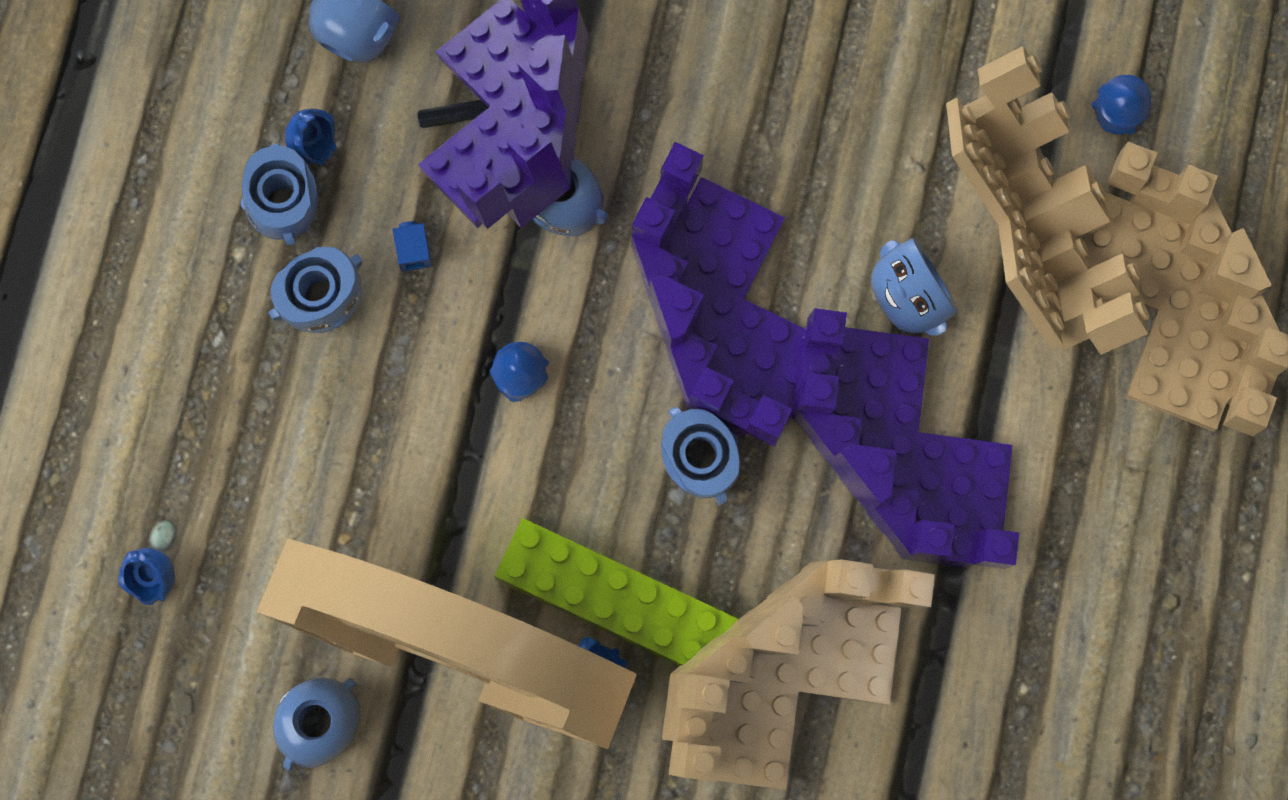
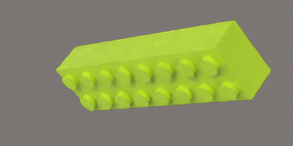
[494,518,738,666]

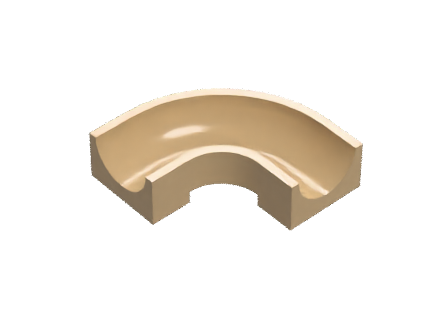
[257,538,637,749]

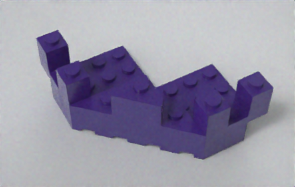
[418,0,589,229]
[631,142,806,447]
[791,308,1019,569]

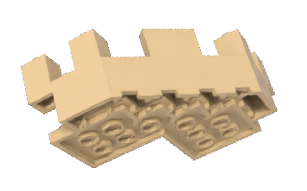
[946,46,1149,355]
[1083,142,1288,437]
[662,559,935,790]

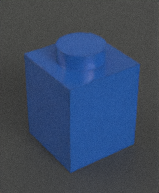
[392,221,432,272]

